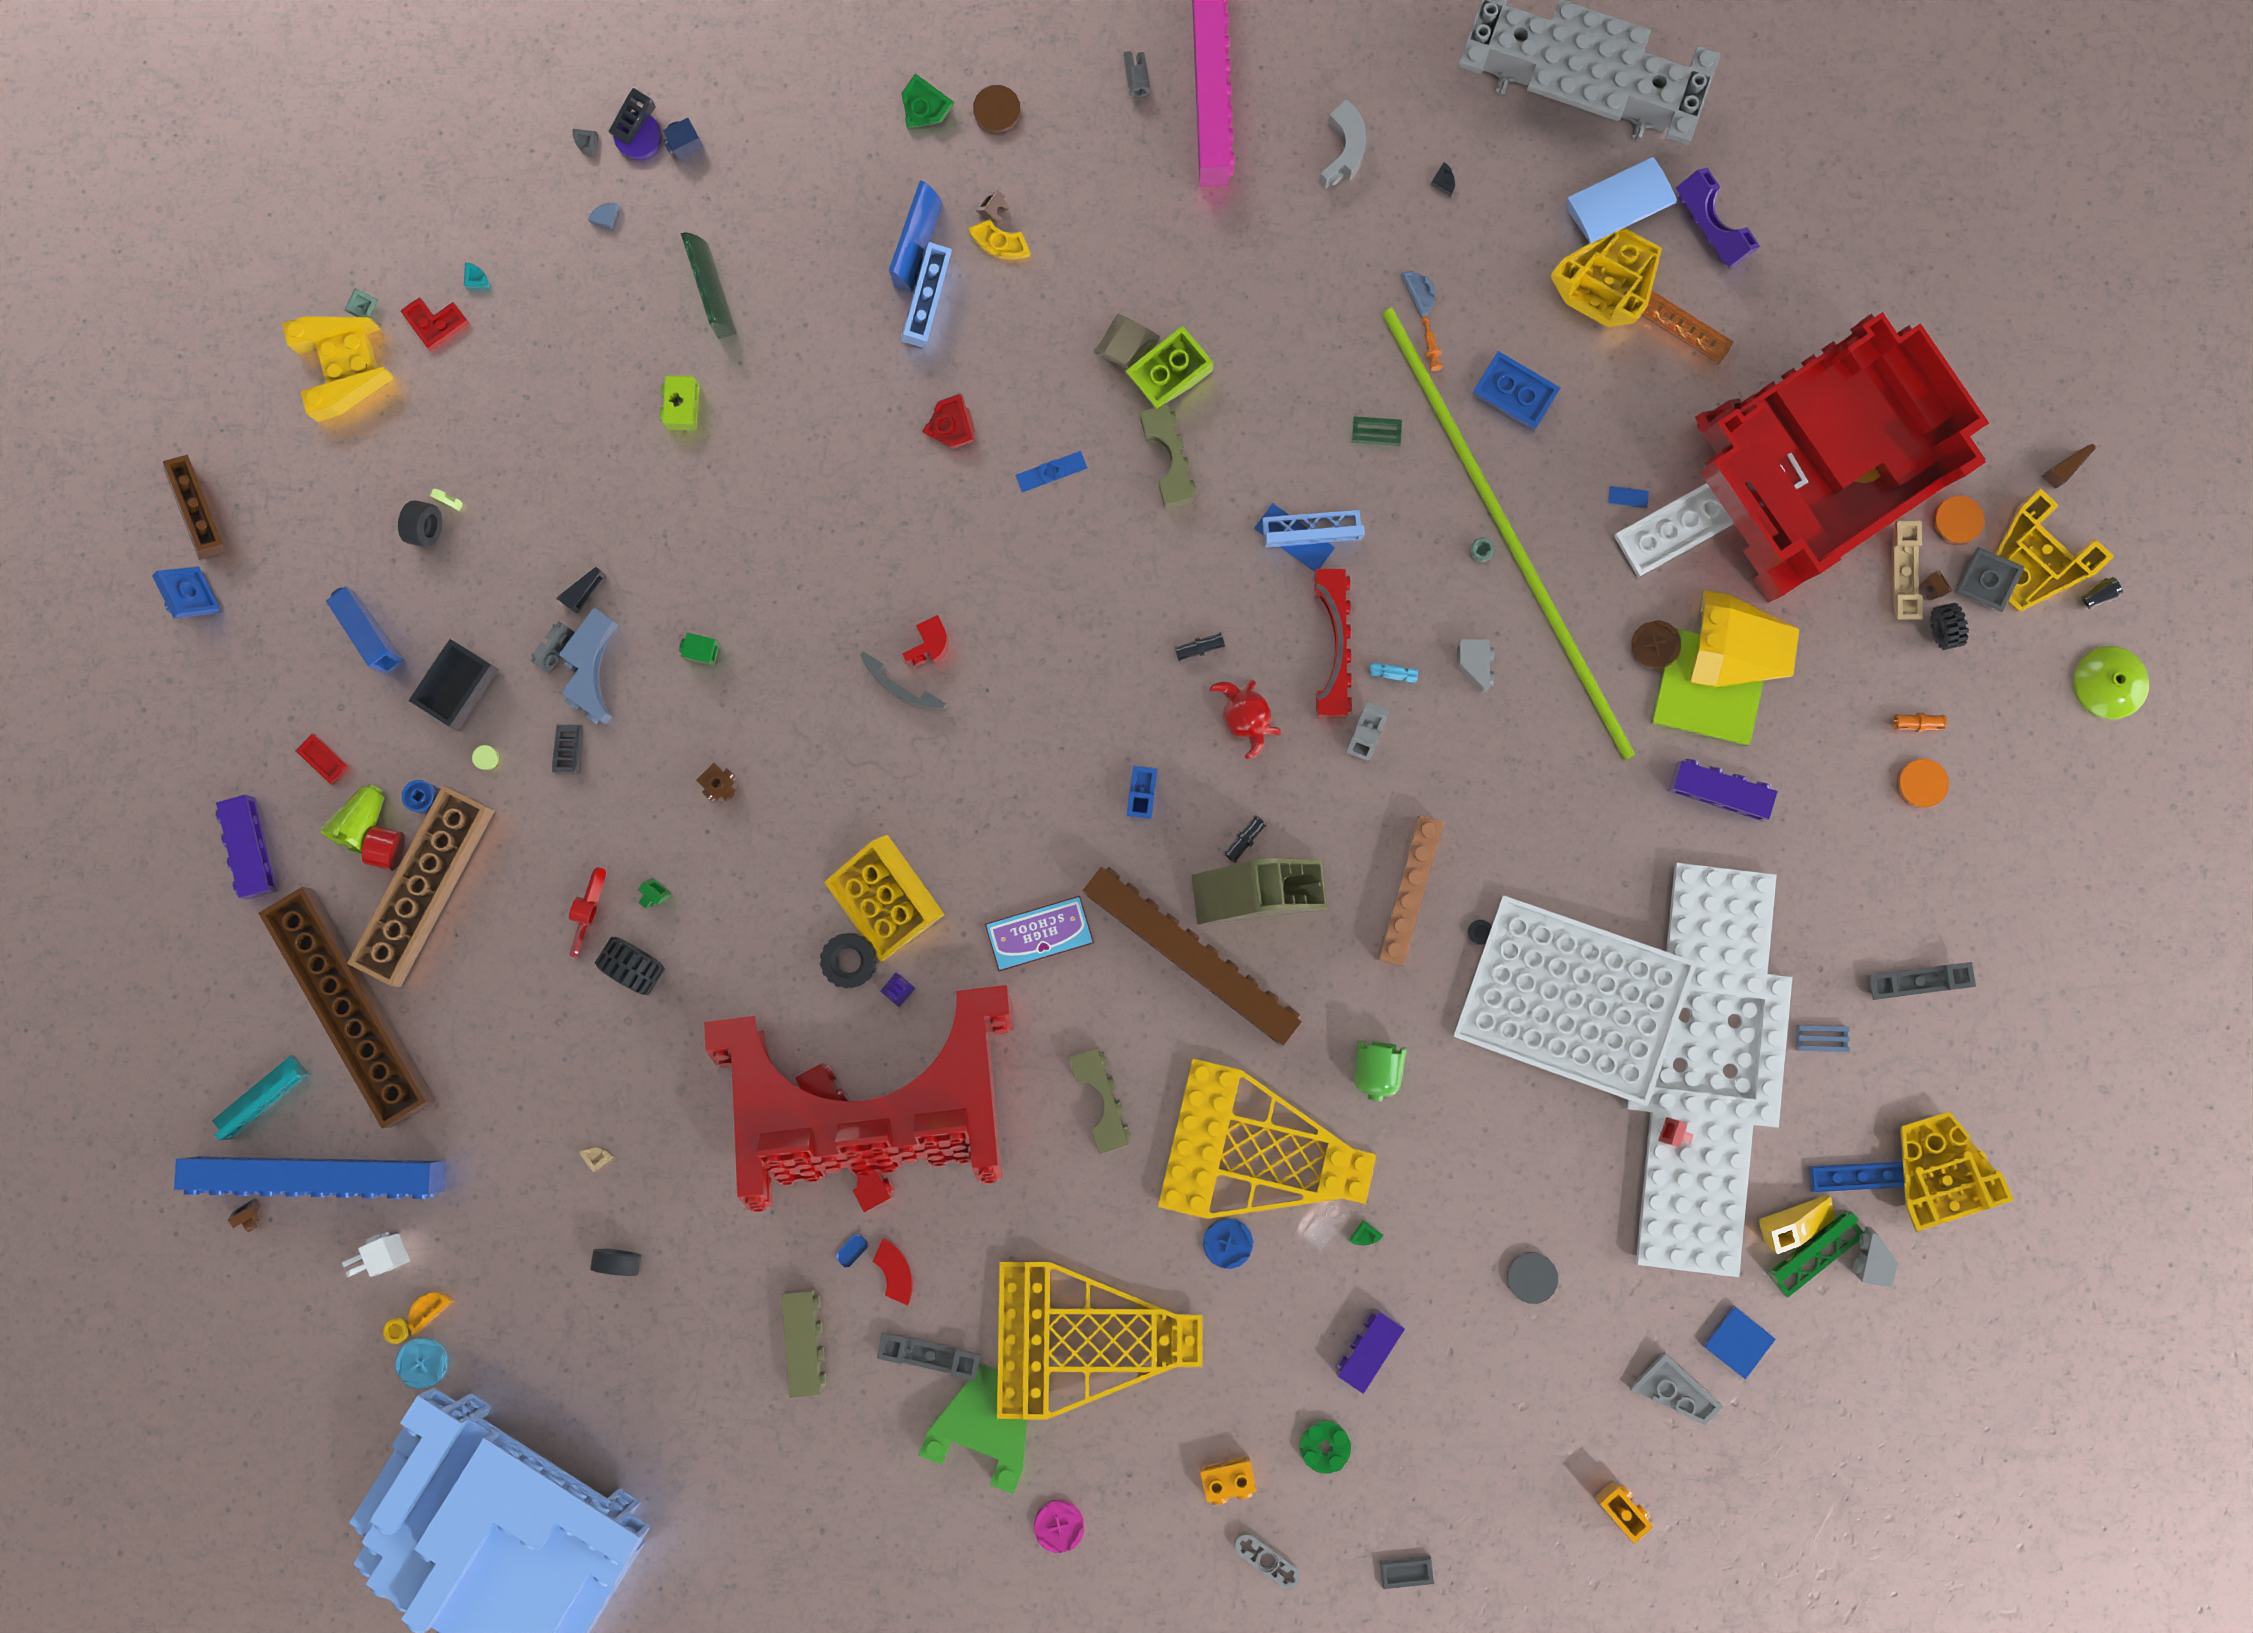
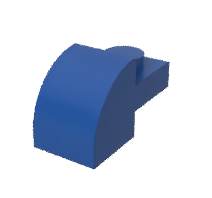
[1127,765,1158,819]

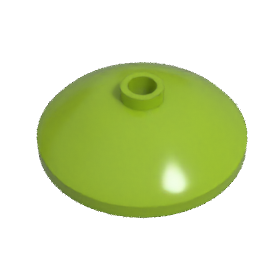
[2073,646,2149,719]

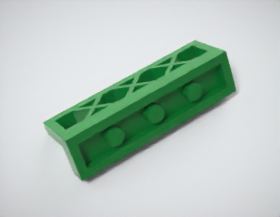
[1767,1210,1864,1298]

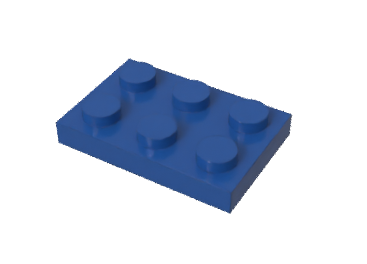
[1472,351,1561,431]

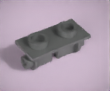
[530,621,575,673]

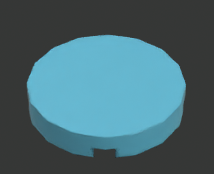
[395,1337,448,1389]

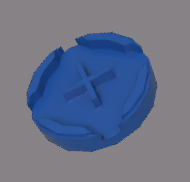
[1203,1217,1253,1269]

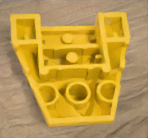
[1900,1111,2014,1232]

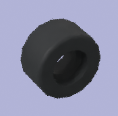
[398,500,442,547]

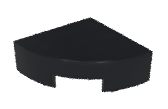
[1431,162,1455,197]

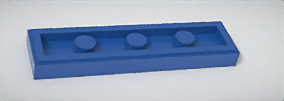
[1808,1161,1905,1192]

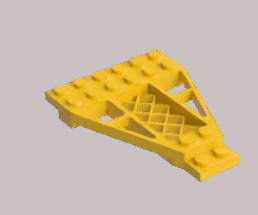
[1158,1058,1377,1219]
[997,1262,1203,1420]

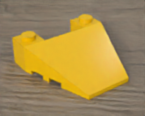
[1995,488,2115,611]

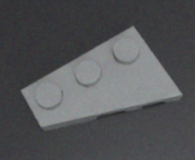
[1629,1351,1723,1425]

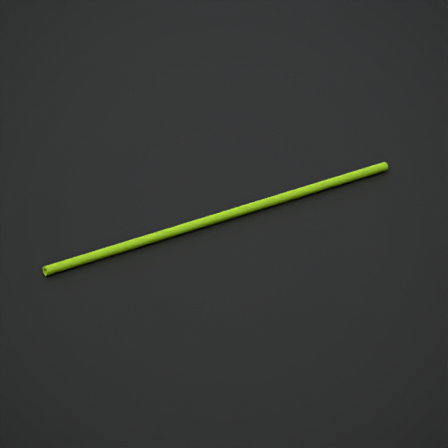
[1382,308,1636,760]

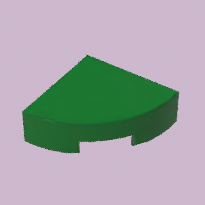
[1348,1220,1384,1246]

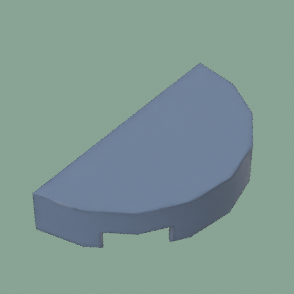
[1400,271,1436,318]

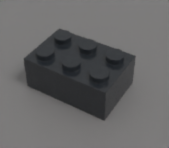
[408,639,499,731]

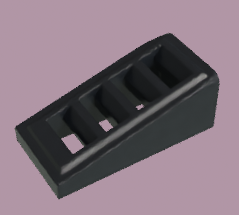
[608,88,656,145]
[556,567,606,614]
[552,725,582,774]

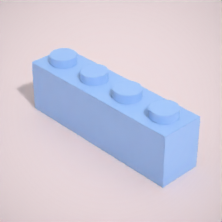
[900,242,952,348]

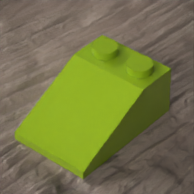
[1126,325,1213,409]

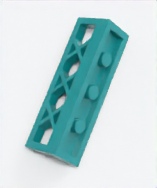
[212,1056,309,1141]

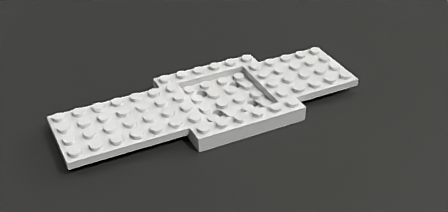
[1623,863,1792,1277]

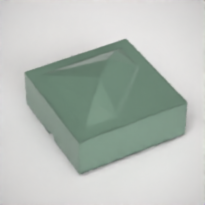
[344,288,378,317]

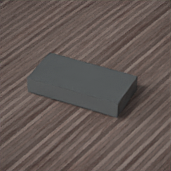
[1379,1556,1434,1589]

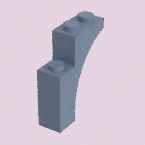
[559,608,619,724]

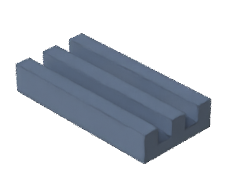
[1797,1025,1850,1052]

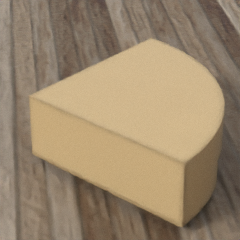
[578,1147,615,1172]

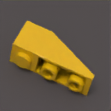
[1759,1195,1836,1254]

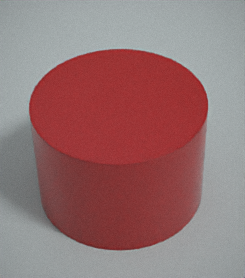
[362,826,405,871]

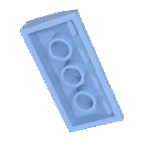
[1567,157,1677,244]

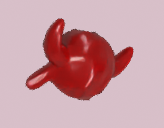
[1209,680,1281,759]

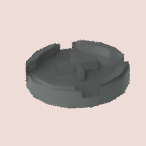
[1507,1252,1558,1304]

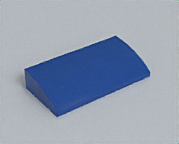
[889,180,943,292]

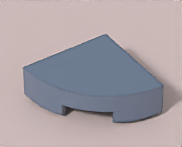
[588,203,620,229]

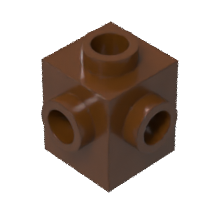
[696,763,739,804]

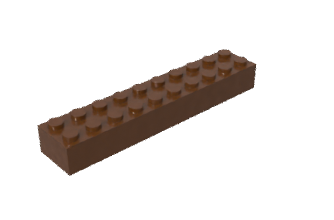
[1082,867,1302,1046]
[258,887,435,1129]

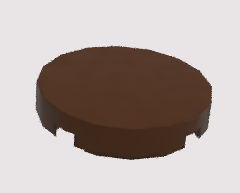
[973,85,1021,134]
[1631,620,1681,670]

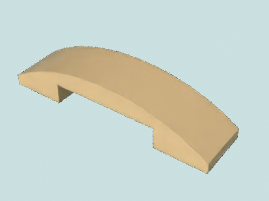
[1891,521,1923,620]

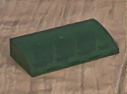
[680,232,737,339]

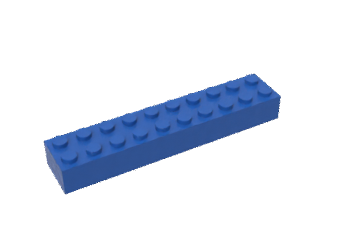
[174,1156,446,1199]

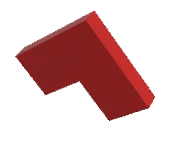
[400,297,469,351]

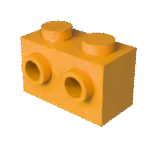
[1199,1456,1257,1505]
[1594,1481,1653,1544]

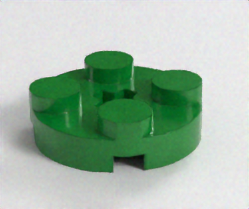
[1299,1420,1351,1474]

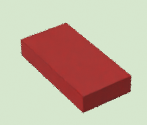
[295,733,350,785]

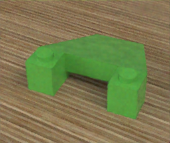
[918,1363,1027,1494]

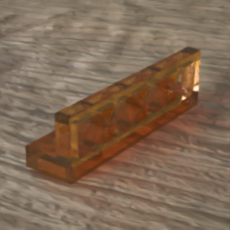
[1641,290,1734,364]

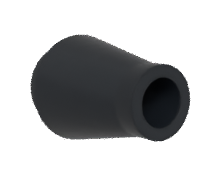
[2082,577,2123,609]

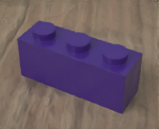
[1335,1309,1405,1394]

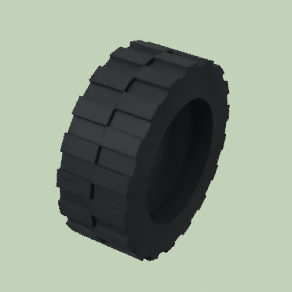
[820,933,878,989]

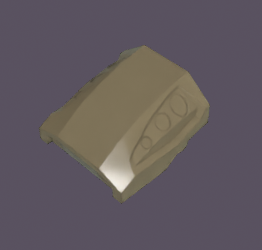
[1094,314,1160,370]

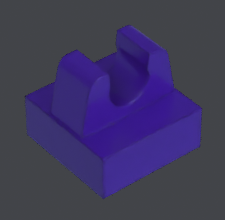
[880,972,916,1007]

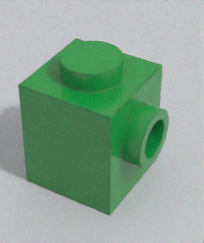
[679,633,720,667]

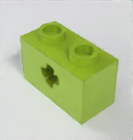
[659,375,699,431]

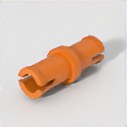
[1893,713,1947,732]

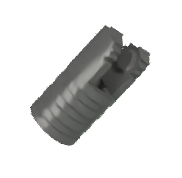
[1123,51,1151,97]

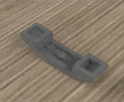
[860,651,948,711]
[1869,962,1976,1000]
[877,1333,981,1381]

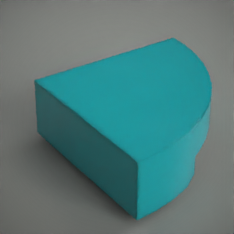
[464,262,490,289]

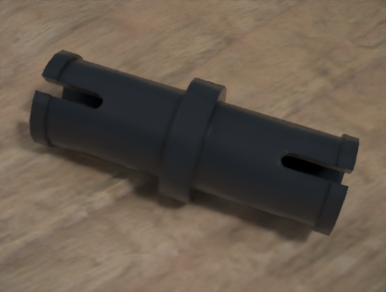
[1174,632,1226,662]
[1223,815,1267,863]

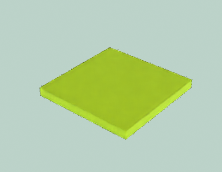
[1651,628,1764,746]

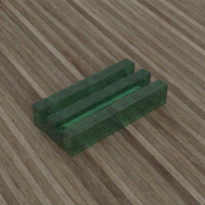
[1351,416,1402,446]

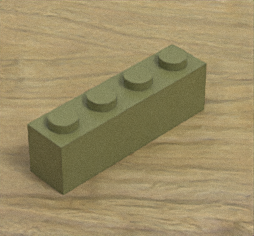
[781,1289,827,1398]

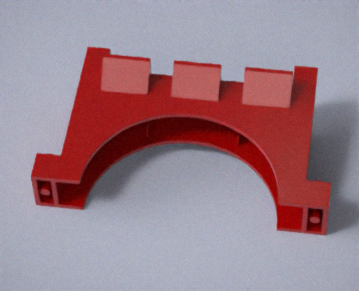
[704,985,1014,1212]

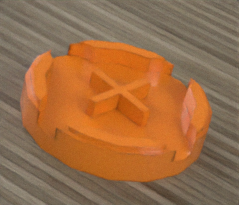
[1933,495,1985,545]
[1897,759,1949,808]

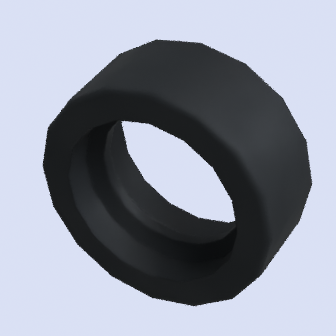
[590,1249,641,1276]

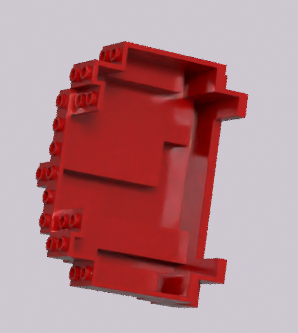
[1700,312,1990,603]

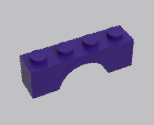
[1676,168,1760,267]

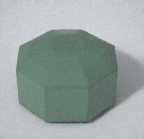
[1469,537,1495,563]

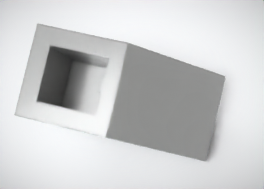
[1457,639,1494,693]
[1854,1226,1898,1288]

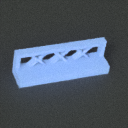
[1262,510,1365,548]

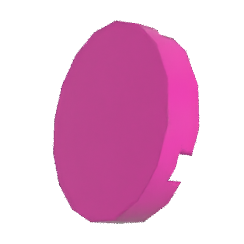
[1034,1500,1084,1553]

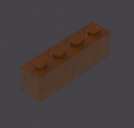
[163,455,224,560]

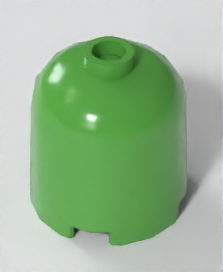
[1354,1040,1407,1101]

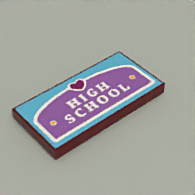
[985,896,1094,972]

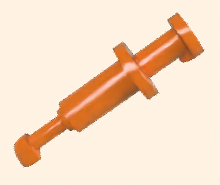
[1421,316,1443,371]

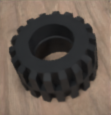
[594,937,665,995]

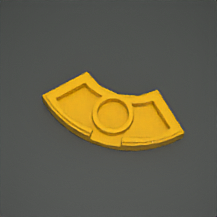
[968,219,1031,259]

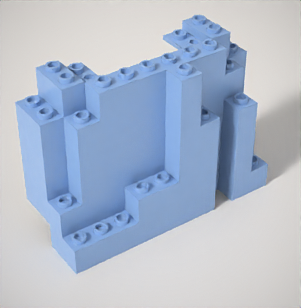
[349,1388,651,1633]

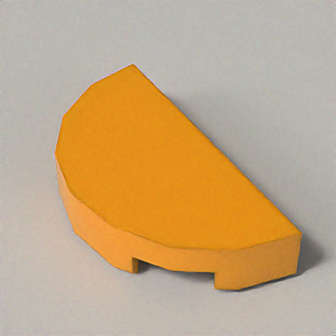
[408,1292,454,1336]

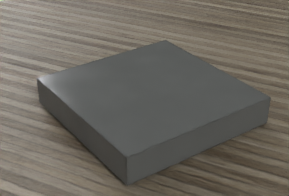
[1954,547,2025,612]

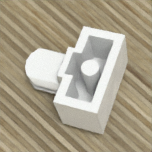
[341,1232,410,1277]

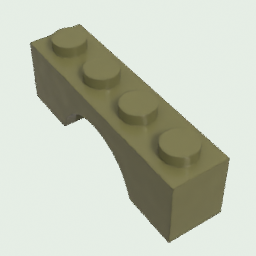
[1140,404,1197,510]
[1069,1048,1132,1154]

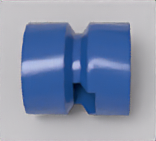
[402,780,440,815]

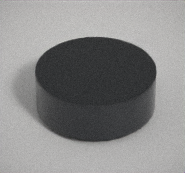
[1467,920,1492,945]

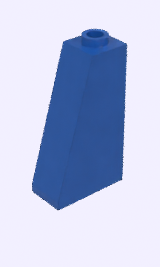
[326,586,405,674]

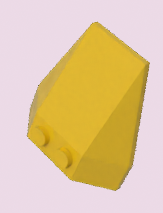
[1550,228,1662,327]
[1690,590,1799,687]

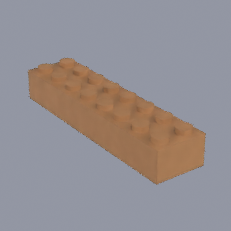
[347,785,495,987]

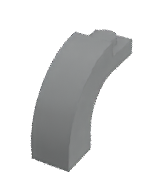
[1319,99,1367,189]

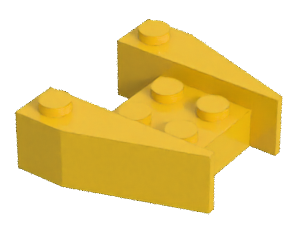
[282,316,394,422]

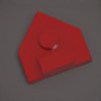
[922,394,975,449]

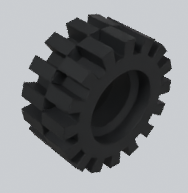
[1930,602,1969,650]

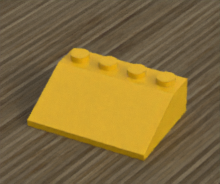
[824,835,945,962]

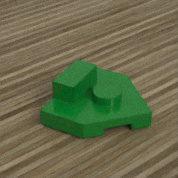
[901,73,954,129]

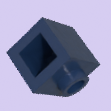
[662,118,703,160]

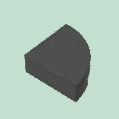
[572,129,598,158]

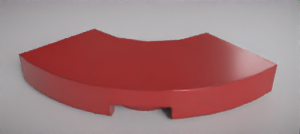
[872,1238,913,1306]

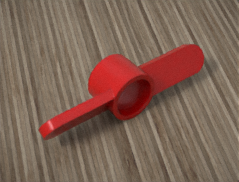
[569,867,606,958]

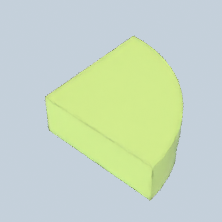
[430,488,463,511]

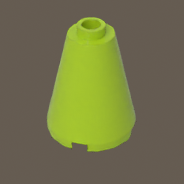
[320,784,385,855]

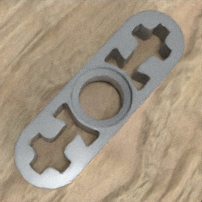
[1235,1532,1300,1589]

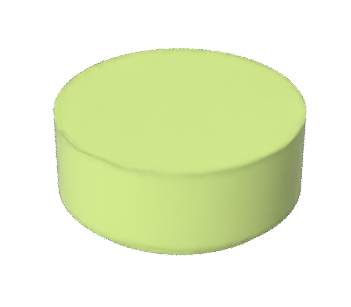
[472,745,499,771]

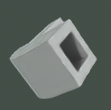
[1346,701,1390,761]

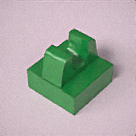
[638,878,672,909]

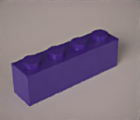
[1668,759,1778,822]
[216,795,277,900]

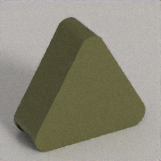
[1191,858,1329,925]

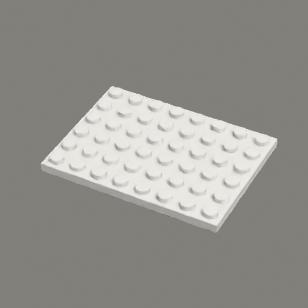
[1453,895,1697,1106]

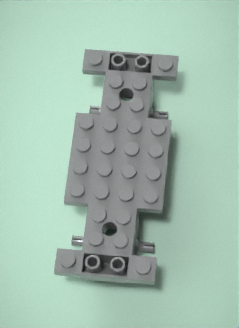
[1458,0,1721,145]

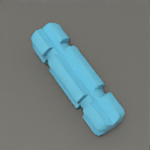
[1369,662,1418,683]

